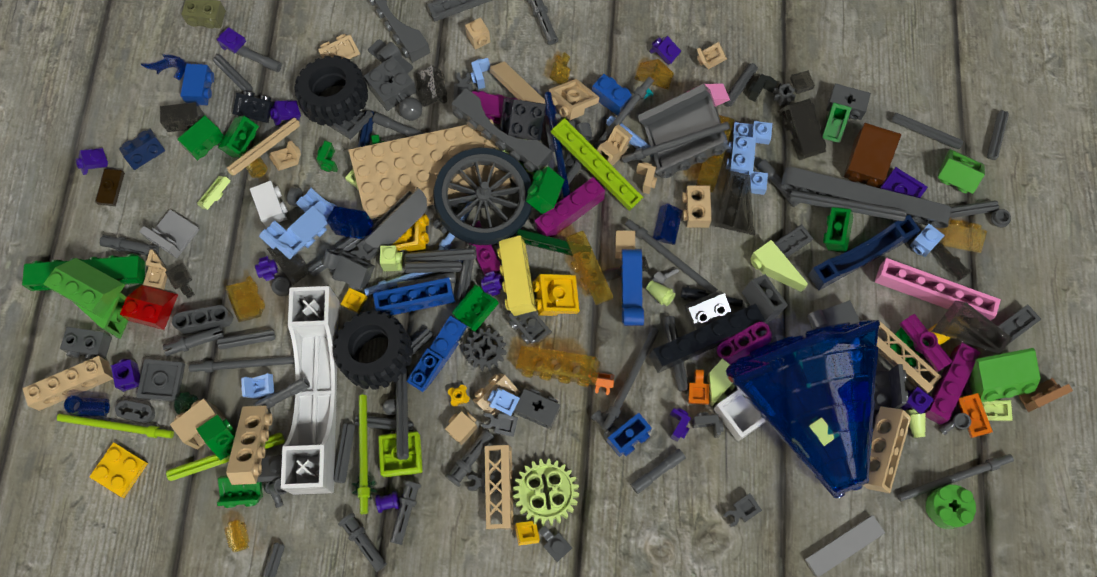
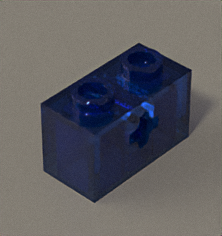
[326,206,374,239]

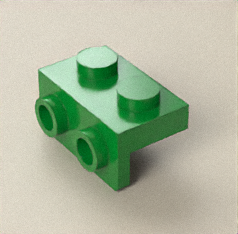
[452,285,499,332]
[217,475,263,508]

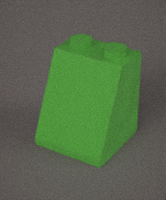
[73,293,128,339]

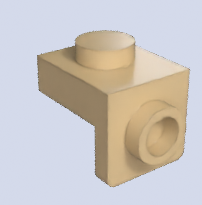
[697,42,727,69]
[269,140,301,171]
[636,163,657,194]

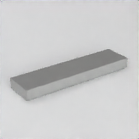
[804,515,885,577]

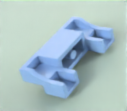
[725,121,773,195]
[259,188,341,259]

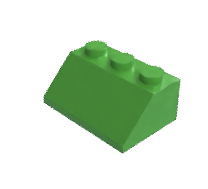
[43,258,125,318]
[968,348,1041,402]

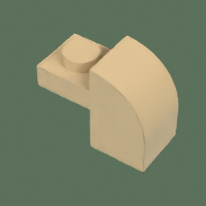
[597,124,633,166]

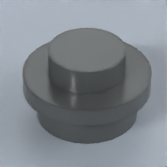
[991,209,1011,228]

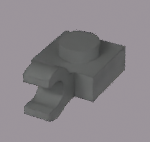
[538,525,572,562]

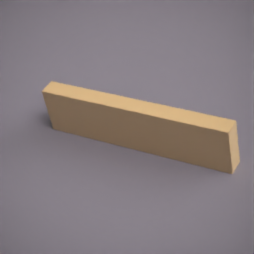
[490,61,545,104]

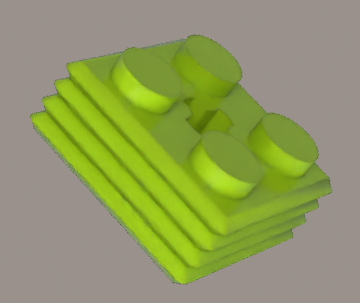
[378,431,423,477]

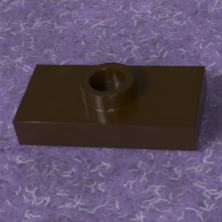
[95,169,125,207]

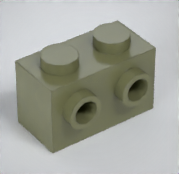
[181,0,226,29]

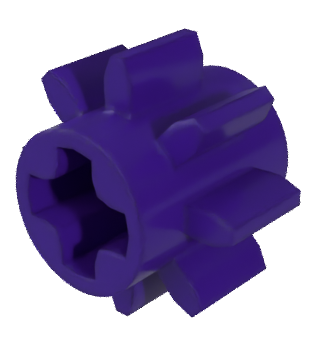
[255,256,278,281]
[481,271,504,296]

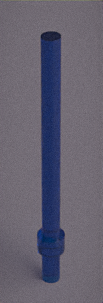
[544,92,570,197]

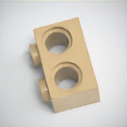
[682,186,711,228]

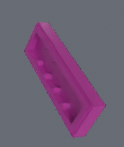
[469,221,501,277]

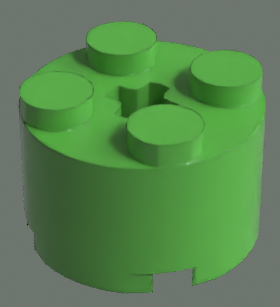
[926,485,976,529]

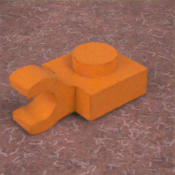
[688,369,709,405]

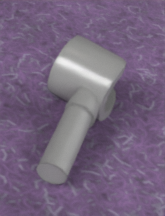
[652,268,679,284]

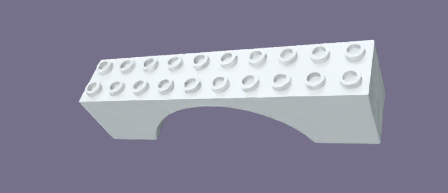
[281,286,339,495]

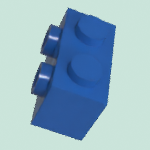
[180,64,214,105]
[592,74,632,116]
[607,413,652,457]

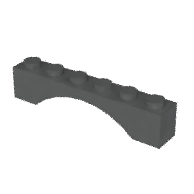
[369,0,430,63]
[451,88,552,173]

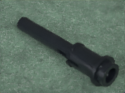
[680,285,743,307]

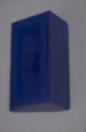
[653,204,683,245]

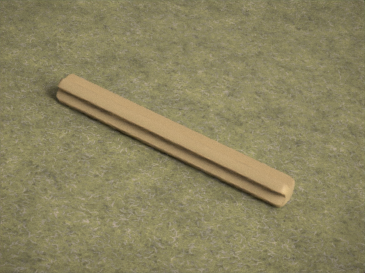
[227,118,300,176]

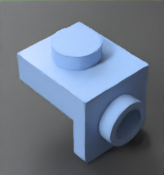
[470,58,490,89]
[910,224,945,257]
[241,373,274,399]
[488,387,520,416]

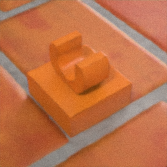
[593,372,615,395]

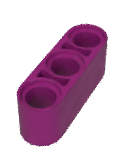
[717,322,772,364]

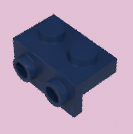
[119,129,165,170]

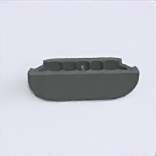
[364,187,427,248]

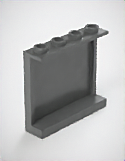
[638,84,730,178]

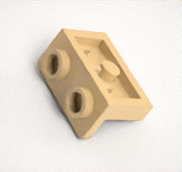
[318,34,360,59]
[472,373,520,418]

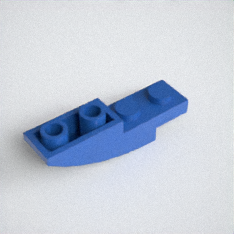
[406,316,468,392]

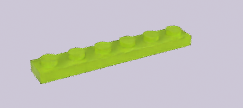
[551,118,643,211]

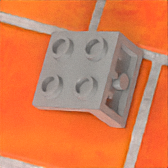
[139,210,200,258]

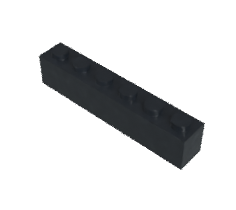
[649,303,765,373]

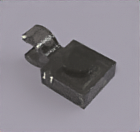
[165,263,195,298]

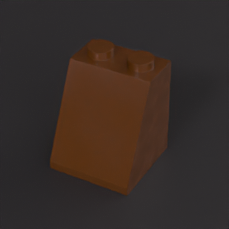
[843,123,901,188]

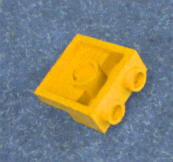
[391,213,429,252]
[532,274,580,316]

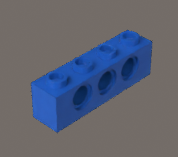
[373,278,455,316]

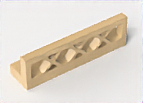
[863,322,941,393]
[485,445,514,530]

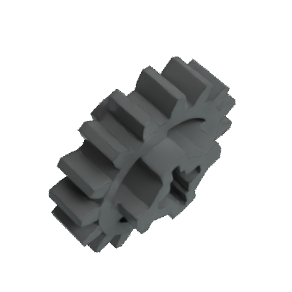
[464,328,507,371]

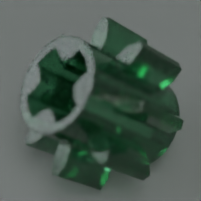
[174,392,199,414]
[352,475,378,500]

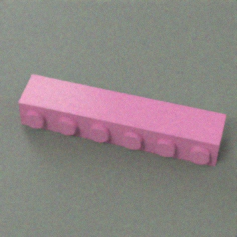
[875,258,1001,324]

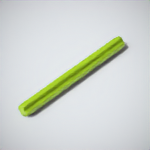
[166,432,285,481]

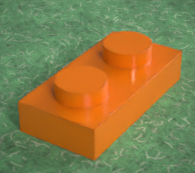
[957,393,993,438]

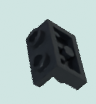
[232,91,275,123]

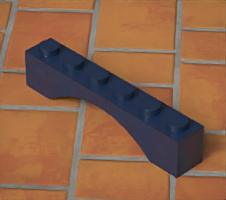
[808,215,920,291]

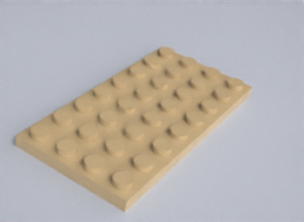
[349,119,511,220]

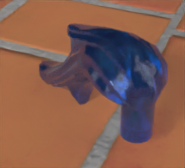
[141,54,187,80]

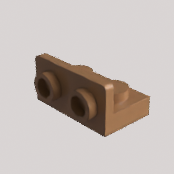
[1018,378,1073,412]

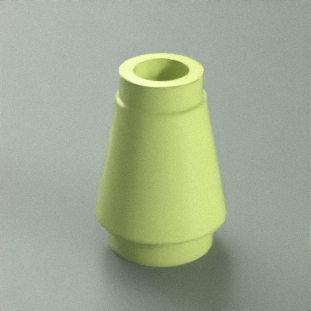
[646,280,675,306]
[906,409,926,438]

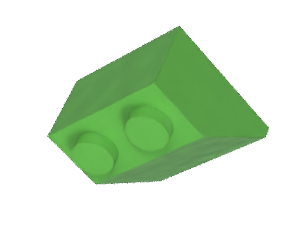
[938,149,985,194]

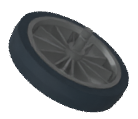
[433,148,532,245]

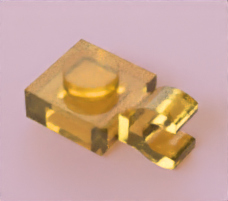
[550,52,571,85]

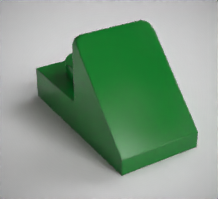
[822,102,852,143]

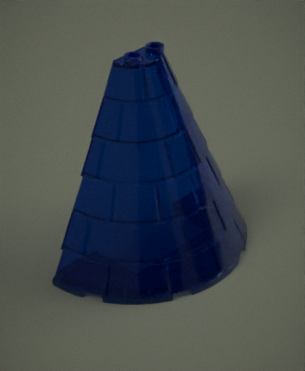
[726,320,880,498]

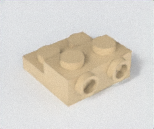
[547,79,599,120]

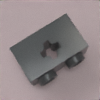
[826,83,871,120]
[514,388,561,430]

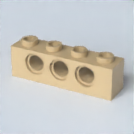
[22,356,113,411]
[226,405,273,485]
[859,406,911,493]

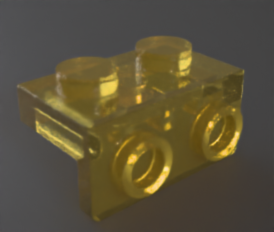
[941,219,987,253]
[225,276,265,322]

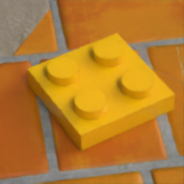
[89,442,148,498]

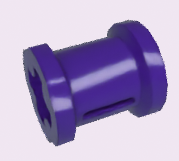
[375,491,400,513]

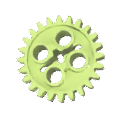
[513,459,579,526]

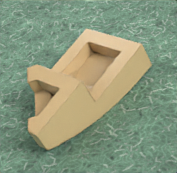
[143,250,168,290]

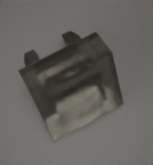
[790,70,815,94]

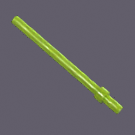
[357,394,370,514]
[57,413,174,439]

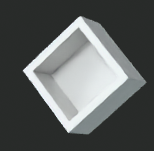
[713,383,774,442]

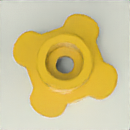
[448,385,470,407]

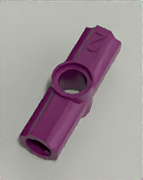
[899,314,952,372]

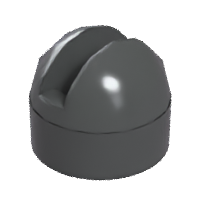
[383,398,396,415]

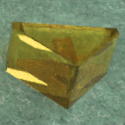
[635,59,674,90]

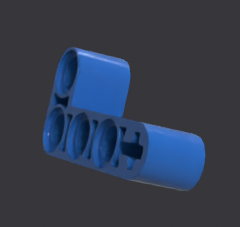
[622,249,644,326]

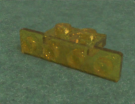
[566,231,613,305]

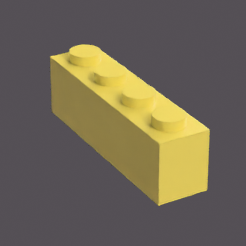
[497,235,536,316]

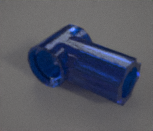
[64,395,110,417]

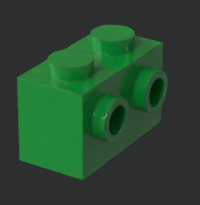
[177,116,224,161]
[218,116,259,158]
[526,166,565,214]
[823,207,854,252]
[196,414,236,461]

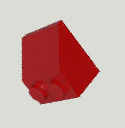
[119,285,178,330]

